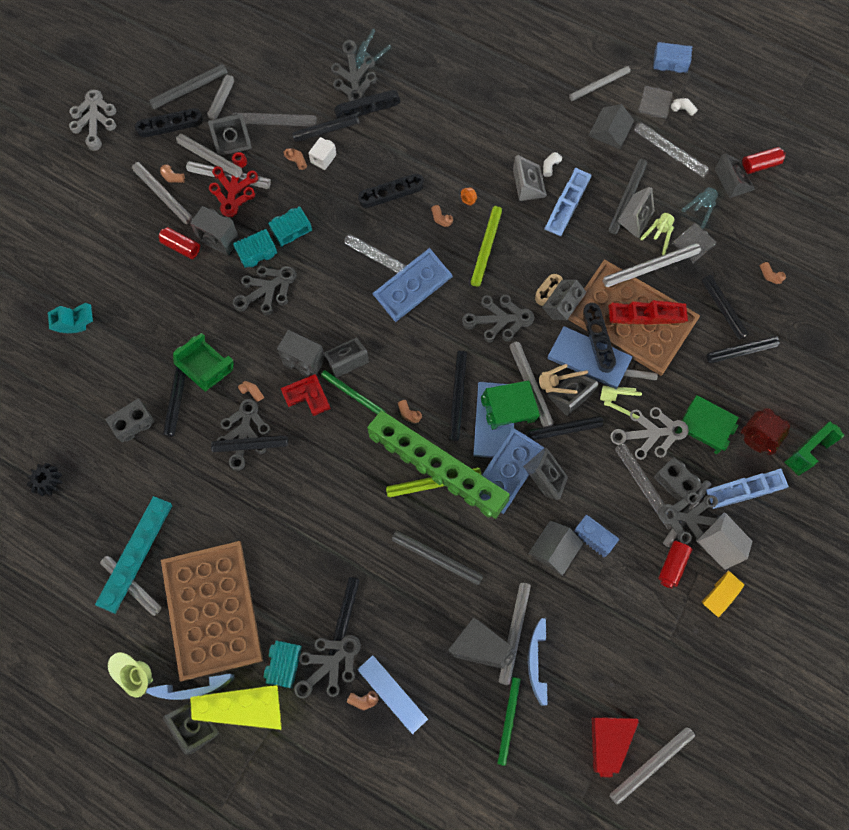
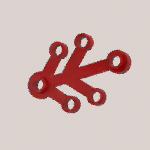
[209,152,259,217]

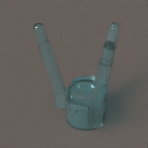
[355,29,391,68]
[682,188,718,229]

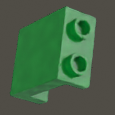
[173,333,234,392]
[481,380,540,430]
[675,395,739,454]
[784,421,845,476]

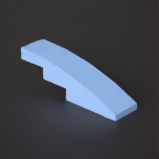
[545,168,592,237]
[706,469,789,509]

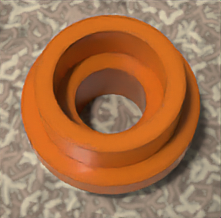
[461,187,477,205]

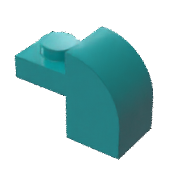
[48,303,93,333]

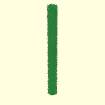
[321,370,386,415]
[497,677,521,766]

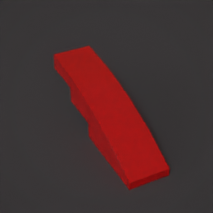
[608,300,688,324]

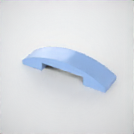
[528,618,547,705]
[357,656,428,734]
[146,674,235,700]

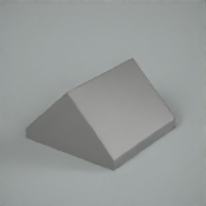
[513,155,547,201]
[618,187,655,238]
[697,513,752,570]

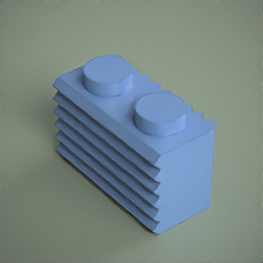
[653,42,692,73]
[574,514,619,557]

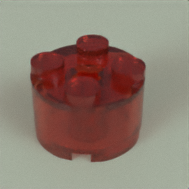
[741,408,790,455]

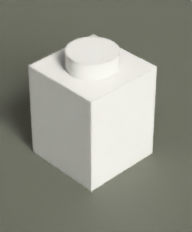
[309,137,337,170]

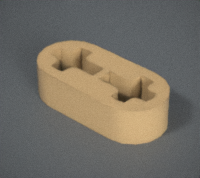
[535,274,563,306]

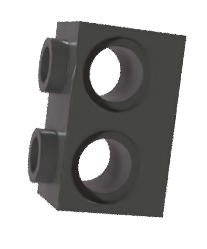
[542,280,586,320]
[105,398,155,442]
[654,457,703,501]

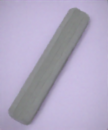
[207,75,234,120]

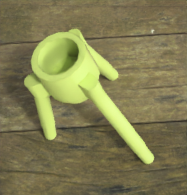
[640,213,675,255]
[600,385,642,419]

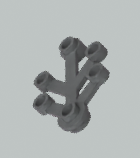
[331,40,377,101]
[233,266,297,315]
[462,295,534,342]
[217,399,271,471]
[658,492,721,546]
[294,635,361,698]

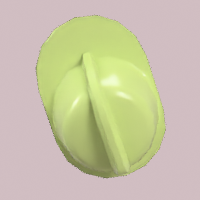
[108,653,153,698]

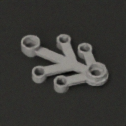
[69,90,116,151]
[611,407,688,460]

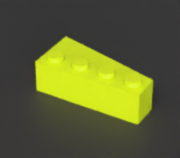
[191,685,281,730]

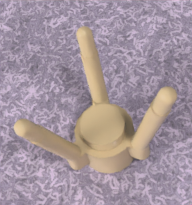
[539,364,588,394]

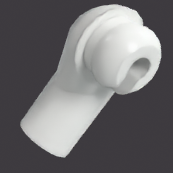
[671,99,698,116]
[543,152,562,177]

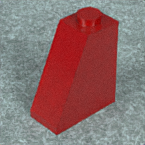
[592,718,638,777]

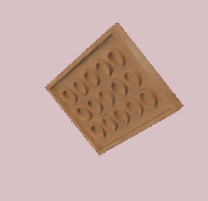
[568,259,700,376]
[161,541,263,682]

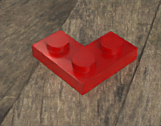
[280,374,331,416]

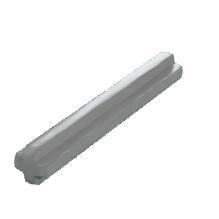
[100,556,162,616]

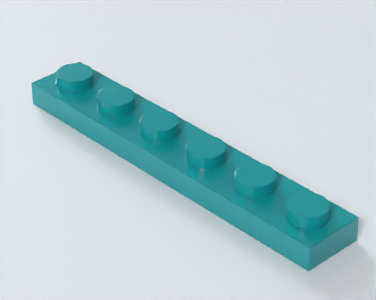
[95,496,172,614]

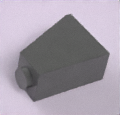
[448,617,515,669]

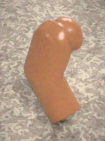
[284,148,307,170]
[160,165,185,183]
[431,205,453,227]
[760,262,786,284]
[238,381,265,402]
[398,400,422,423]
[347,691,379,710]

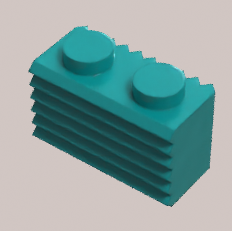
[269,207,312,247]
[233,229,277,268]
[264,641,302,688]

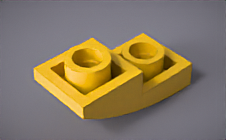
[702,570,745,617]

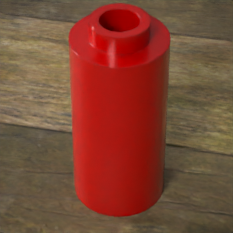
[742,147,785,174]
[159,227,200,259]
[658,541,692,589]

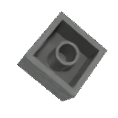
[190,206,240,256]
[277,330,326,377]

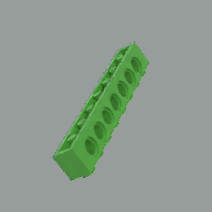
[367,410,510,519]

